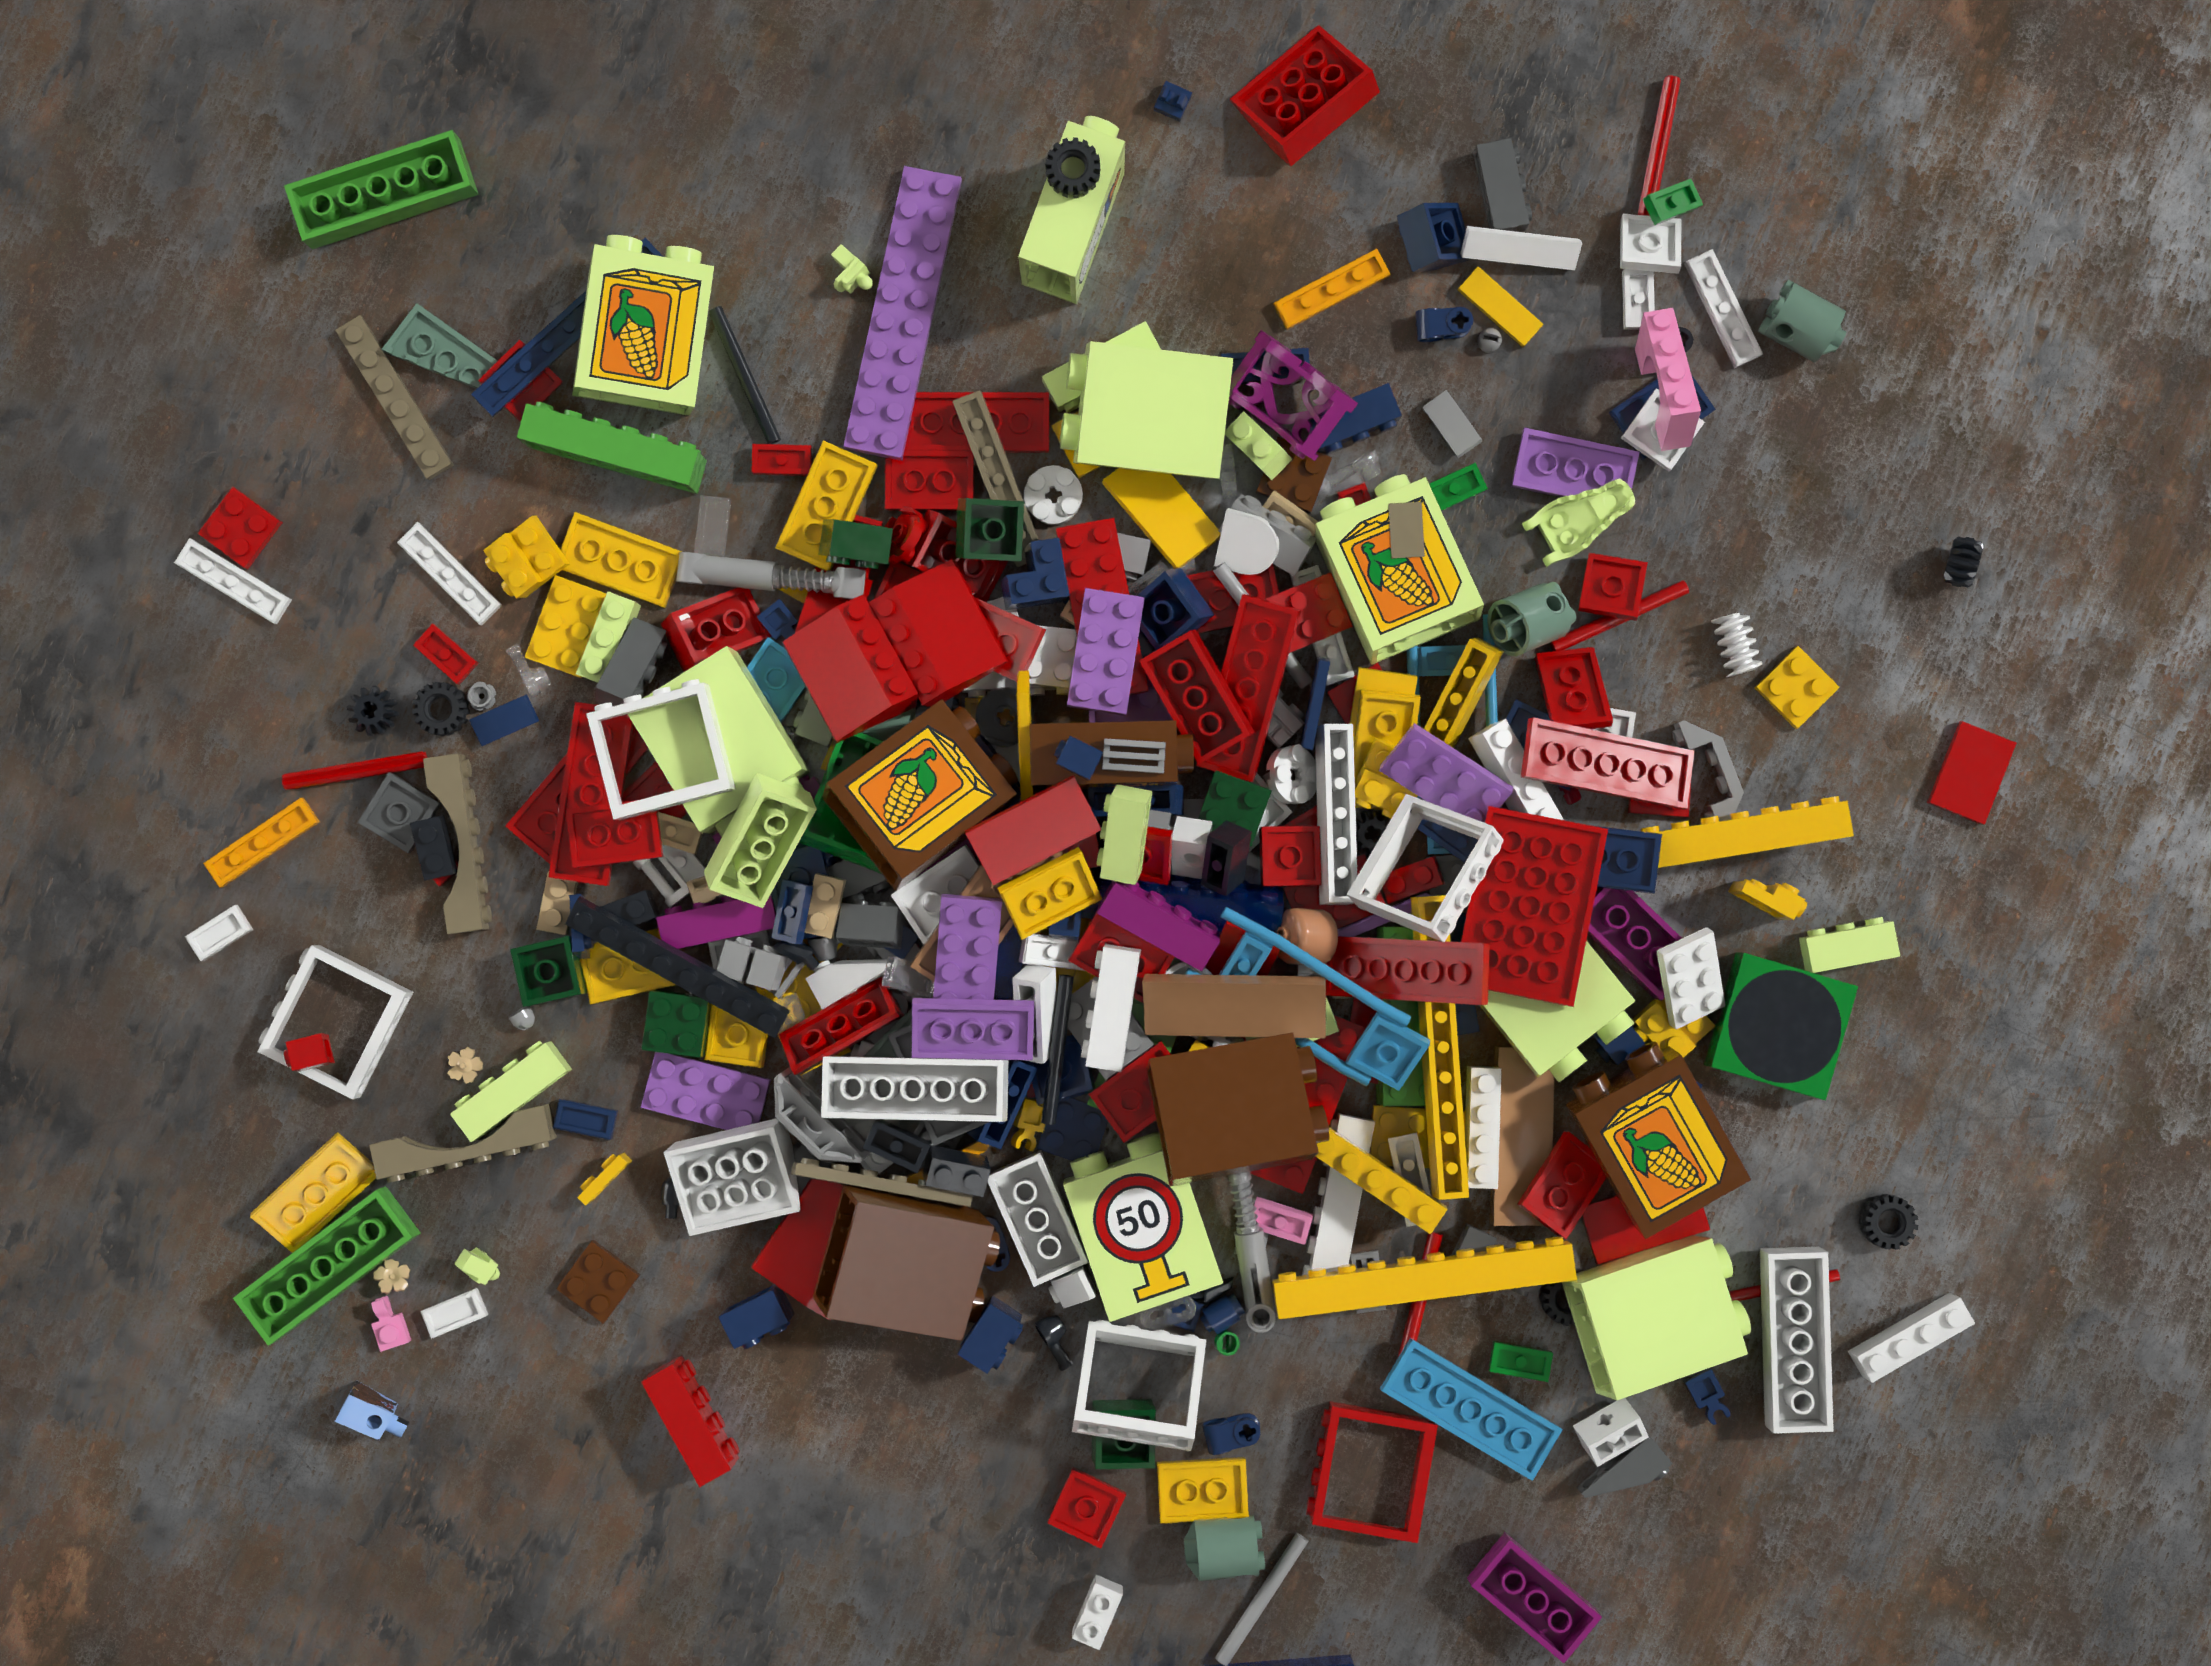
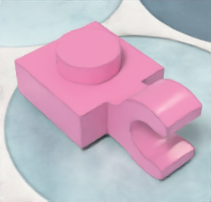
[371,1296,411,1352]

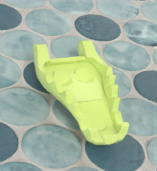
[1522,479,1635,567]

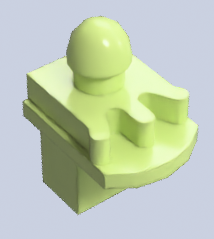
[831,244,872,294]
[455,1247,500,1285]

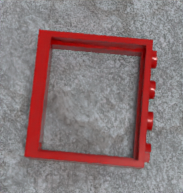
[1306,1401,1438,1543]

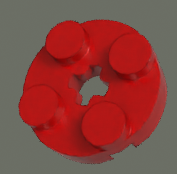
[884,506,929,564]

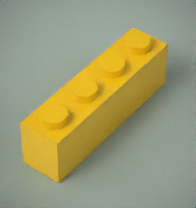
[1424,638,1504,748]

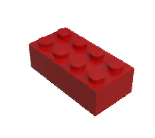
[1139,629,1255,764]
[641,1355,740,1488]

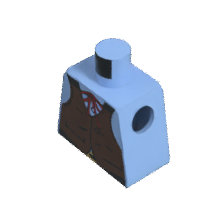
[335,1381,409,1440]

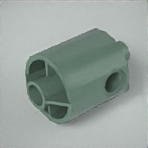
[1758,279,1847,363]
[1487,582,1576,657]
[1184,1515,1265,1581]

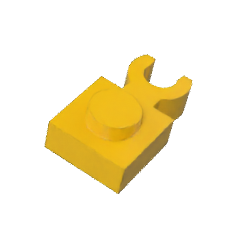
[1011,1097,1045,1152]

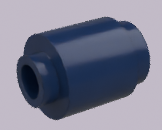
[1200,1293,1246,1335]

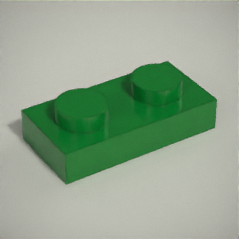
[1642,179,1703,226]
[1429,462,1488,511]
[1488,1341,1553,1382]

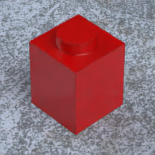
[284,1033,335,1072]

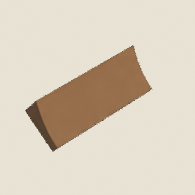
[1142,974,1326,1038]
[1490,1046,1555,1226]

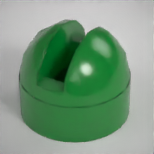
[1214,1330,1240,1356]

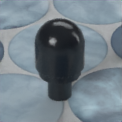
[660,1177,680,1219]

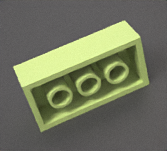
[704,773,817,908]

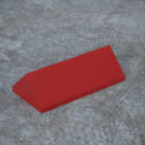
[779,976,904,1075]

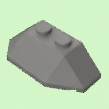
[774,1067,872,1163]

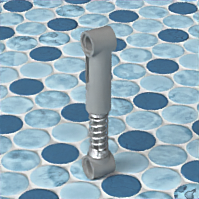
[676,552,866,600]
[1228,1171,1276,1333]

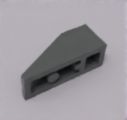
[1576,1435,1673,1498]

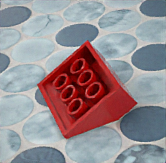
[1230,25,1380,167]
[869,559,1009,707]
[783,594,918,743]
[751,1179,844,1320]

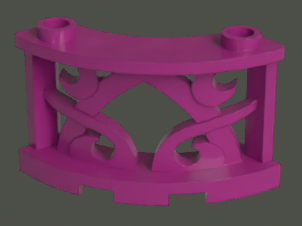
[1228,330,1358,461]

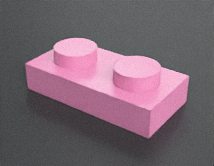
[1254,1197,1314,1245]

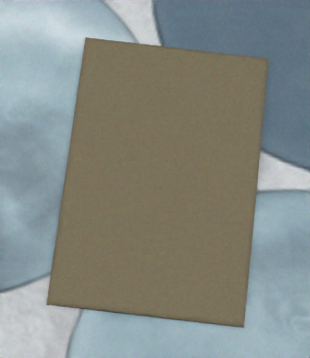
[1389,502,1425,558]

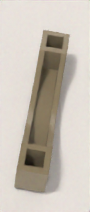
[423,753,492,934]
[369,1104,557,1183]

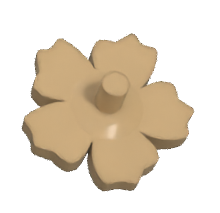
[448,1047,483,1084]
[373,1259,410,1295]

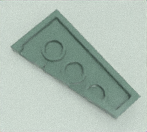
[381,303,497,389]

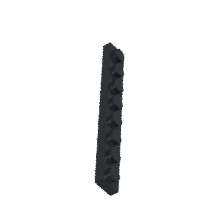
[565,896,790,1038]

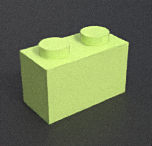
[1225,411,1292,480]

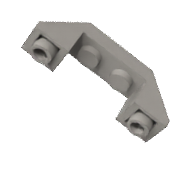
[1672,721,1744,821]

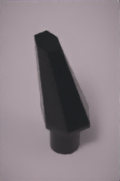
[773,941,819,970]
[1189,1277,1234,1305]

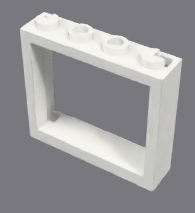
[587,679,736,820]
[1347,794,1504,942]
[257,945,414,1099]
[1072,1320,1206,1451]

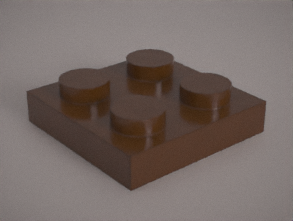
[1256,437,1332,514]
[556,1240,641,1324]

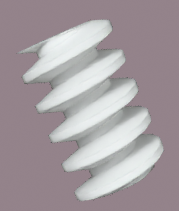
[1711,613,1763,677]

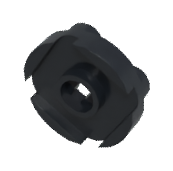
[975,687,1035,747]

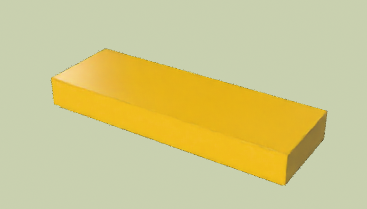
[1458,267,1544,348]

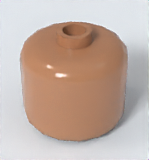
[1274,908,1338,965]

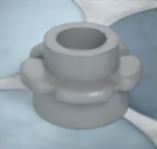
[467,682,496,711]

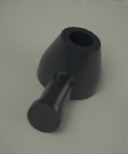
[1034,1315,1073,1371]

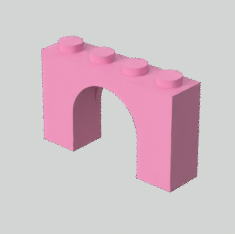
[1635,308,1701,451]

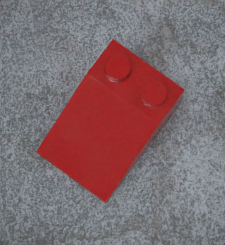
[901,509,1008,602]
[661,587,772,672]

